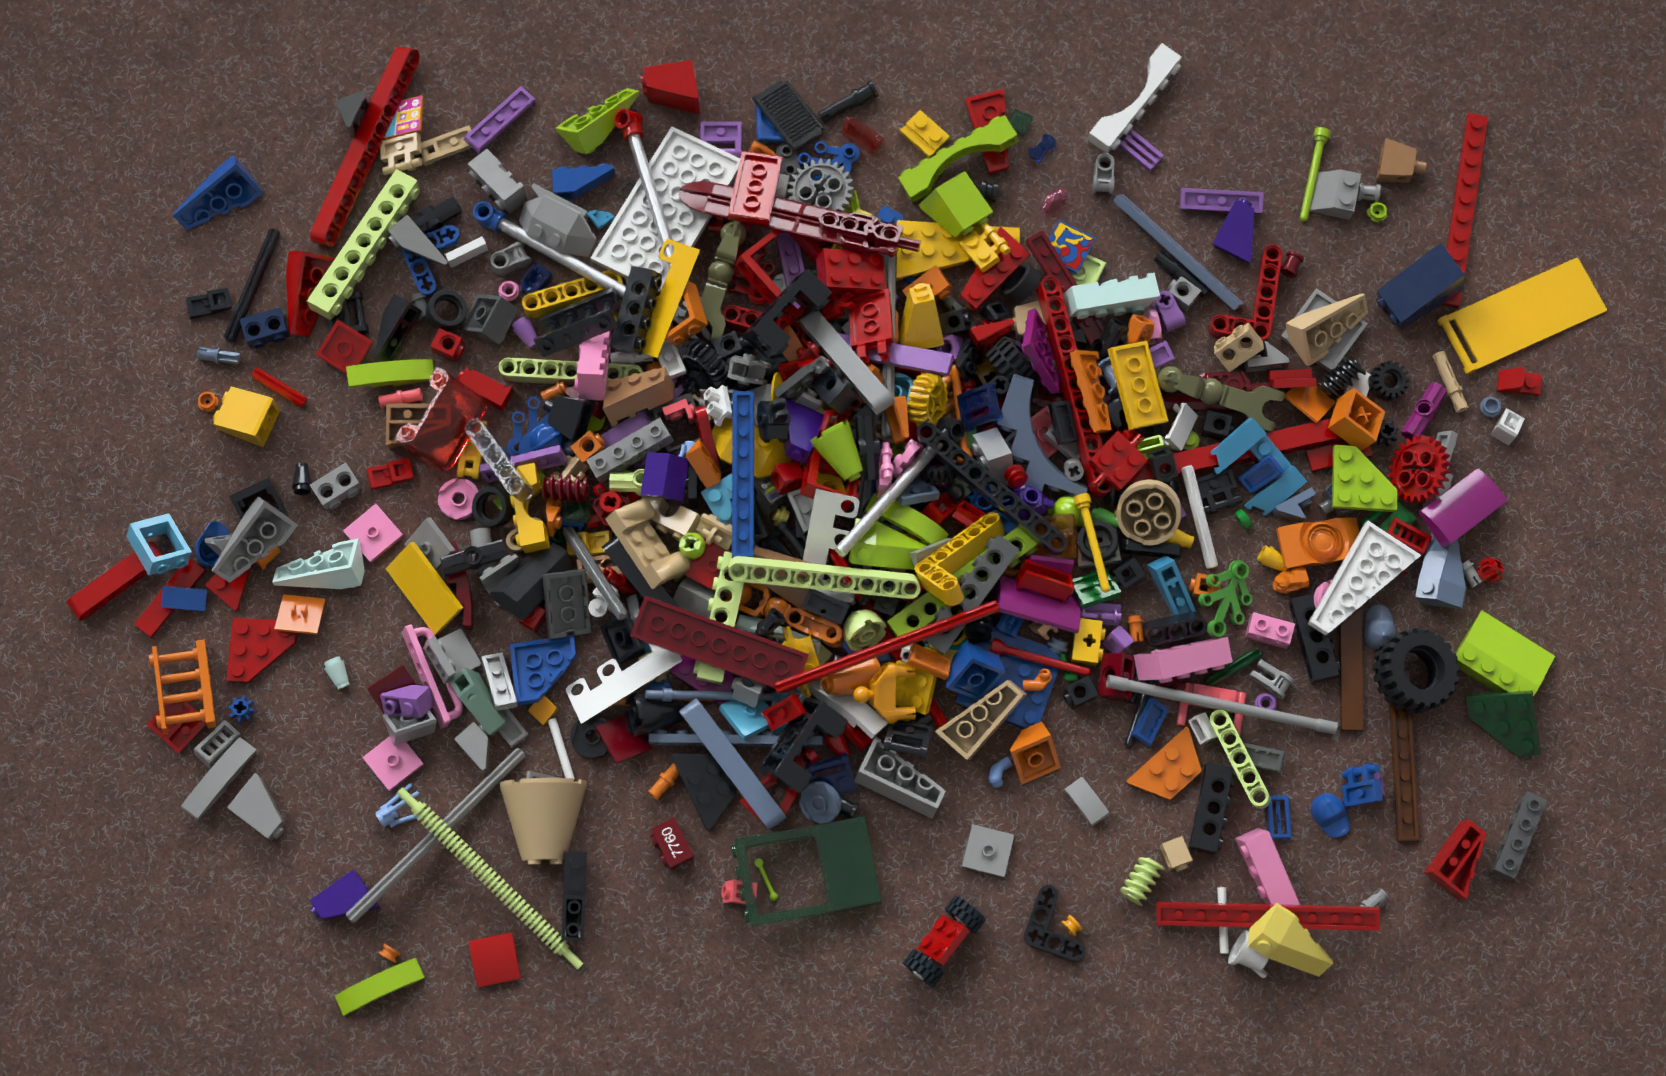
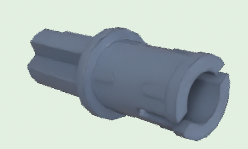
[197,347,240,364]

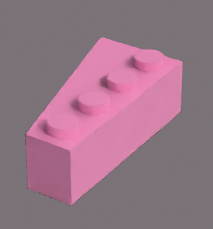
[575,330,612,400]
[1134,637,1233,683]
[1234,828,1300,905]

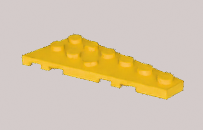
[896,220,1020,281]

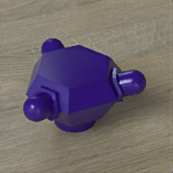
[1012,485,1055,521]

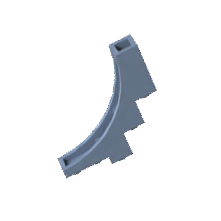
[997,373,1088,497]

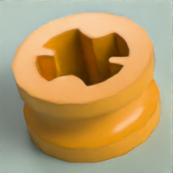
[1061,915,1083,937]

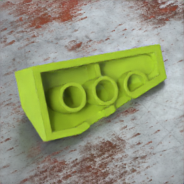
[849,518,927,570]

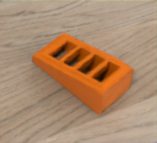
[884,396,909,444]

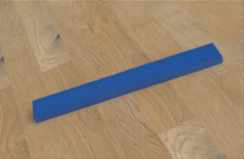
[732,391,754,558]

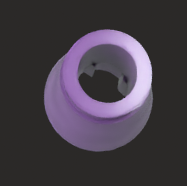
[512,316,537,349]

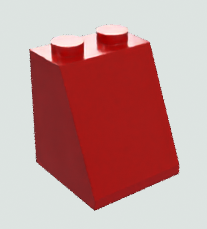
[640,60,700,114]

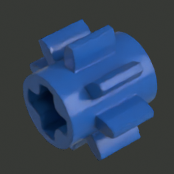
[228,695,256,723]

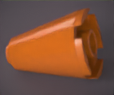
[821,658,881,695]

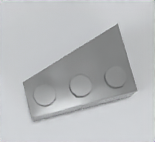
[468,149,527,215]

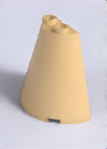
[500,778,587,865]

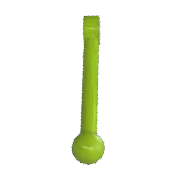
[755,858,778,901]

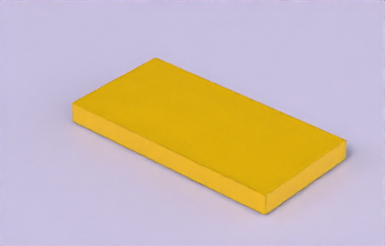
[1107,341,1169,431]
[386,542,463,635]

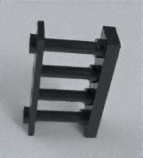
[533,287,622,357]

